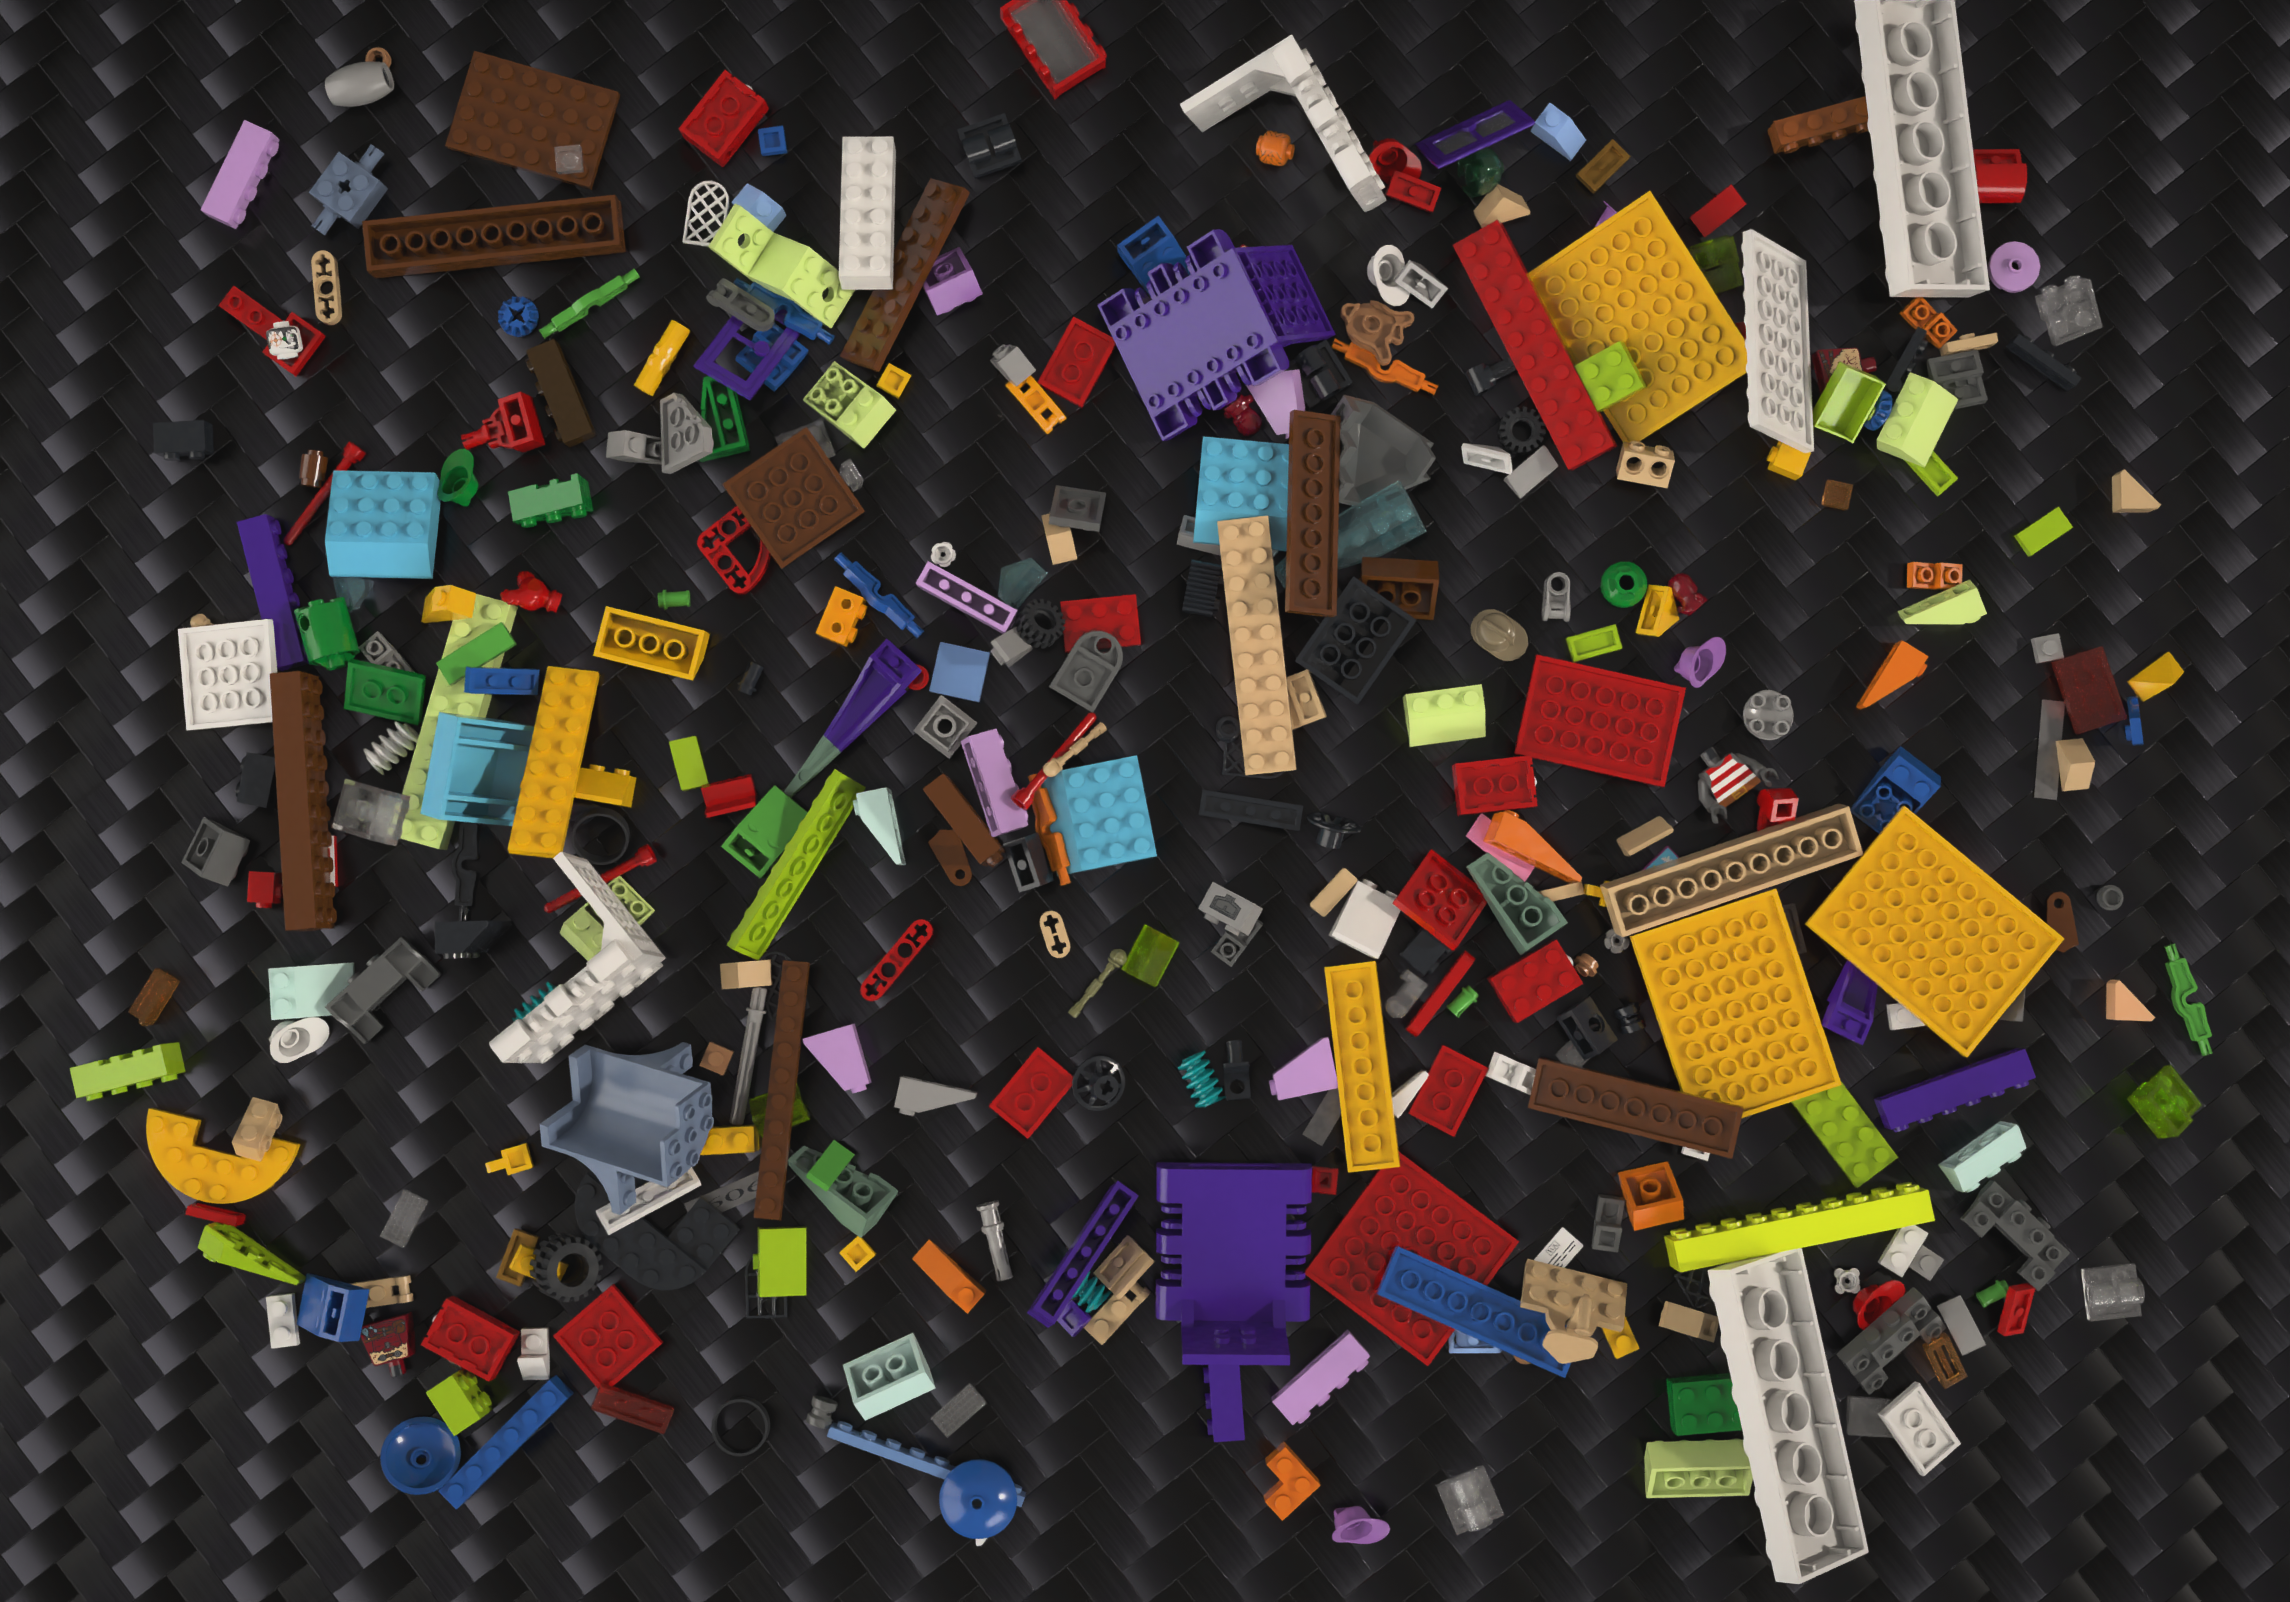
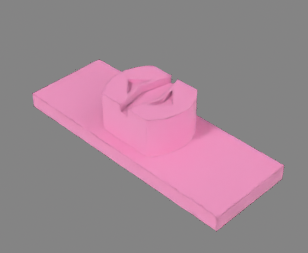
[1466,813,1535,882]

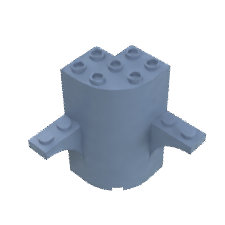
[540,1042,714,1215]

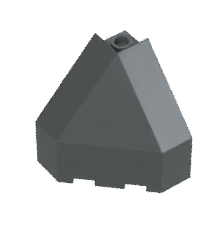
[1331,395,1436,508]

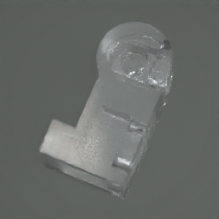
[1385,969,1428,1018]

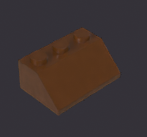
[1359,557,1439,620]

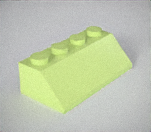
[1644,1438,1753,1498]

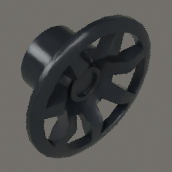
[1307,812,1361,849]
[1072,1056,1125,1111]

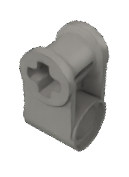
[1542,572,1571,622]

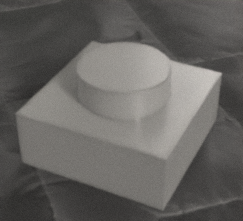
[2031,633,2064,664]
[1909,1245,1944,1281]

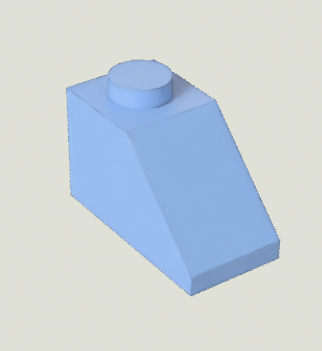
[1530,103,1586,161]
[731,183,786,232]

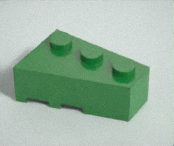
[699,376,750,462]
[508,473,593,528]

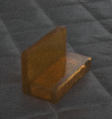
[128,968,180,1026]

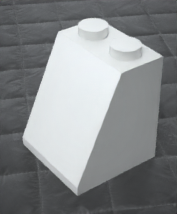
[1329,879,1401,959]

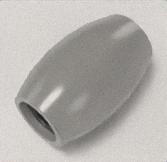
[325,61,394,107]

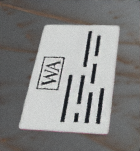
[1534,1227,1583,1268]

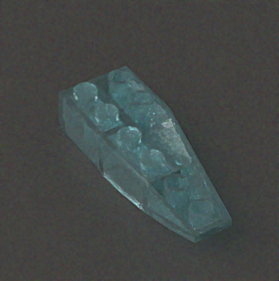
[1274,480,1427,588]

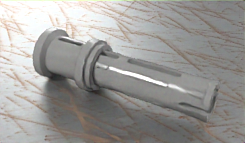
[976,1201,1013,1281]

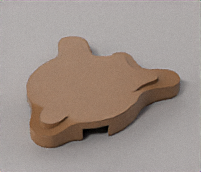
[1340,300,1414,366]

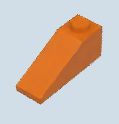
[1856,640,1928,709]
[912,1239,986,1314]

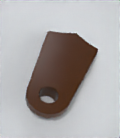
[928,829,972,886]
[2046,892,2079,952]

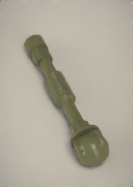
[1068,949,1127,1018]

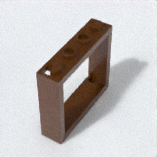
[923,773,1005,867]

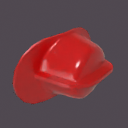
[1369,138,1422,184]
[1853,1280,1905,1330]

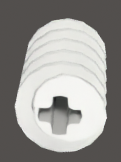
[363,721,419,775]

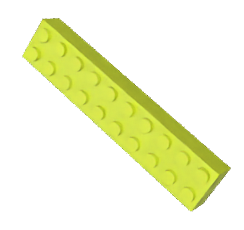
[1664,1182,1935,1272]

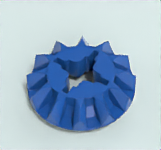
[498,296,539,337]
[1863,391,1892,431]

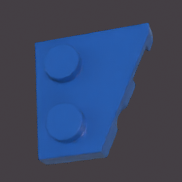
[2125,696,2144,746]

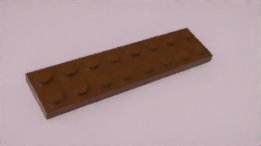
[840,178,970,372]
[1285,410,1341,617]
[1528,1057,1744,1159]

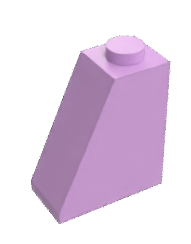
[1246,369,1305,439]
[803,1023,872,1094]
[1269,1036,1338,1100]

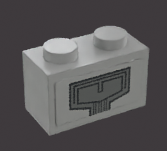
[1198,882,1263,936]

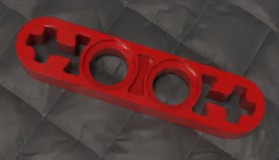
[860,919,933,1001]
[1405,950,1476,1037]

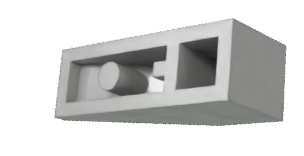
[894,1076,977,1116]

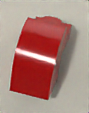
[1757,787,1799,831]

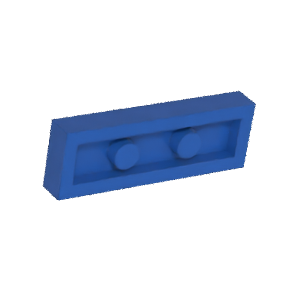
[464,667,540,695]

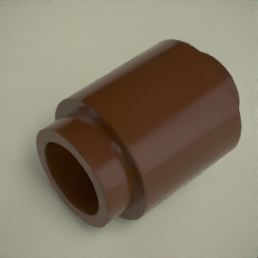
[299,450,328,488]

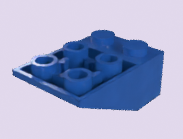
[1117,216,1191,297]
[1850,746,1941,834]
[297,1273,370,1342]

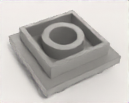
[913,695,977,759]

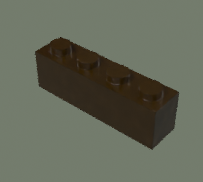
[525,339,597,448]

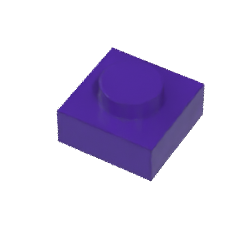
[1057,1300,1092,1337]

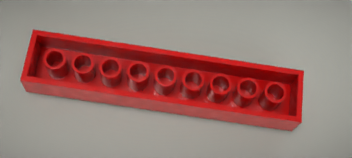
[1453,219,1617,471]

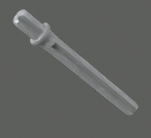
[729,987,767,1125]

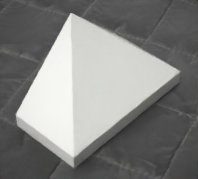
[1461,443,1513,475]

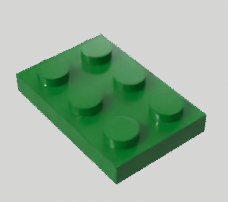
[344,659,426,725]

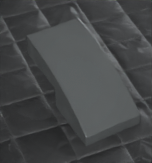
[1592,1194,1625,1252]

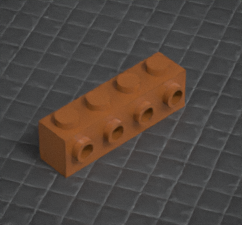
[1768,96,1869,154]

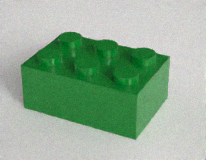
[1666,1373,1742,1436]

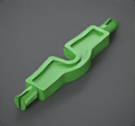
[539,268,640,339]
[2164,943,2213,1056]

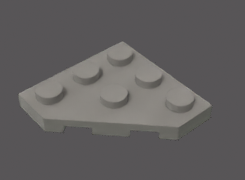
[660,393,714,474]

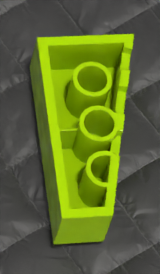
[70,1042,186,1101]

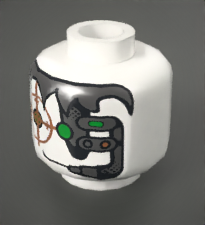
[266,321,303,360]

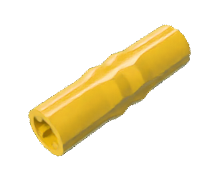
[634,320,690,396]

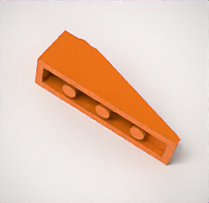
[1483,810,1582,883]

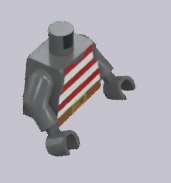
[1698,747,1779,823]

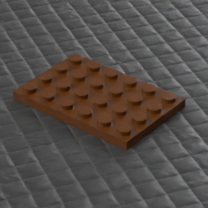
[445,51,620,190]

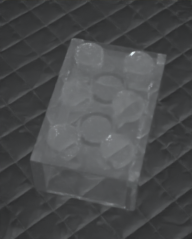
[332,779,411,846]

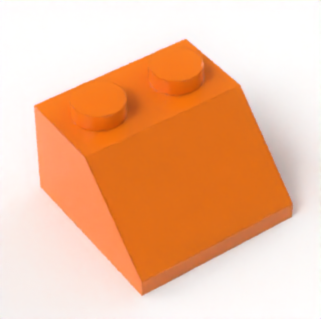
[1618,1161,1684,1231]

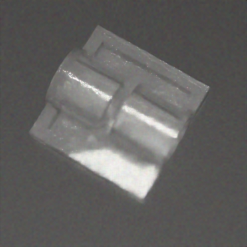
[2081,1263,2145,1321]
[1436,1465,1504,1535]

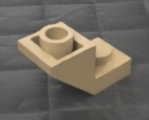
[1658,1301,1719,1343]

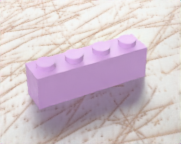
[201,120,280,229]
[916,561,1019,634]
[961,728,1028,837]
[1271,1329,1370,1425]

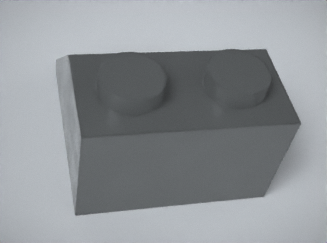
[181,817,250,887]

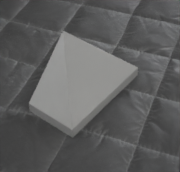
[1394,260,1448,308]

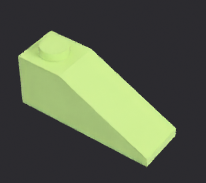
[1898,580,1987,624]

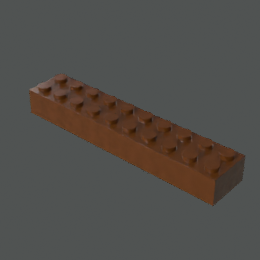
[362,195,626,278]
[270,671,337,931]

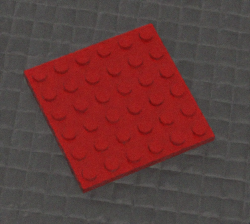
[1304,1152,1519,1366]

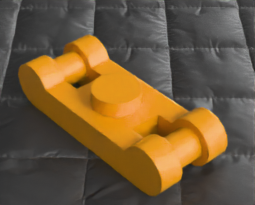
[1005,375,1067,434]

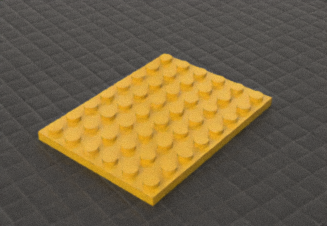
[1528,191,1747,443]
[1805,806,2064,1057]
[1630,889,1842,1118]

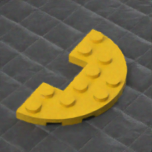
[146,1108,300,1204]

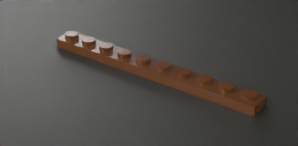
[754,960,810,1220]

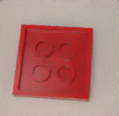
[1392,849,1487,951]
[553,1284,663,1394]

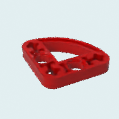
[697,506,771,595]

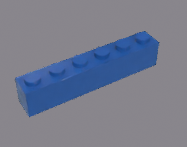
[439,1375,574,1510]

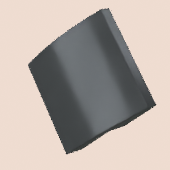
[1927,349,1988,409]

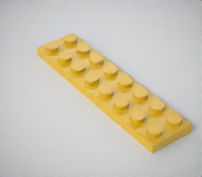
[508,666,600,858]
[1324,961,1400,1172]

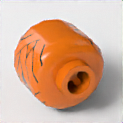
[1256,131,1295,167]

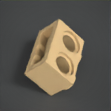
[1616,441,1675,488]

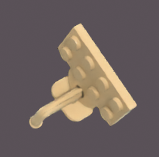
[1520,1259,1627,1364]

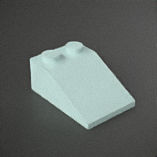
[853,787,906,865]
[268,963,355,1020]

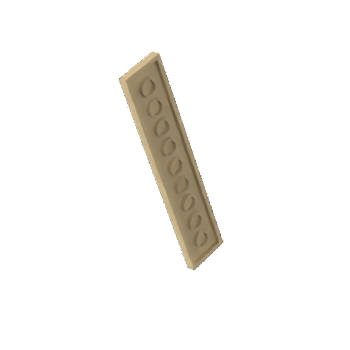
[1217,515,1296,775]

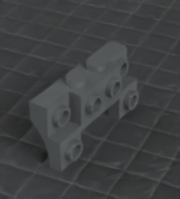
[325,937,442,1044]
[1960,1180,2070,1292]
[1836,1287,1946,1395]

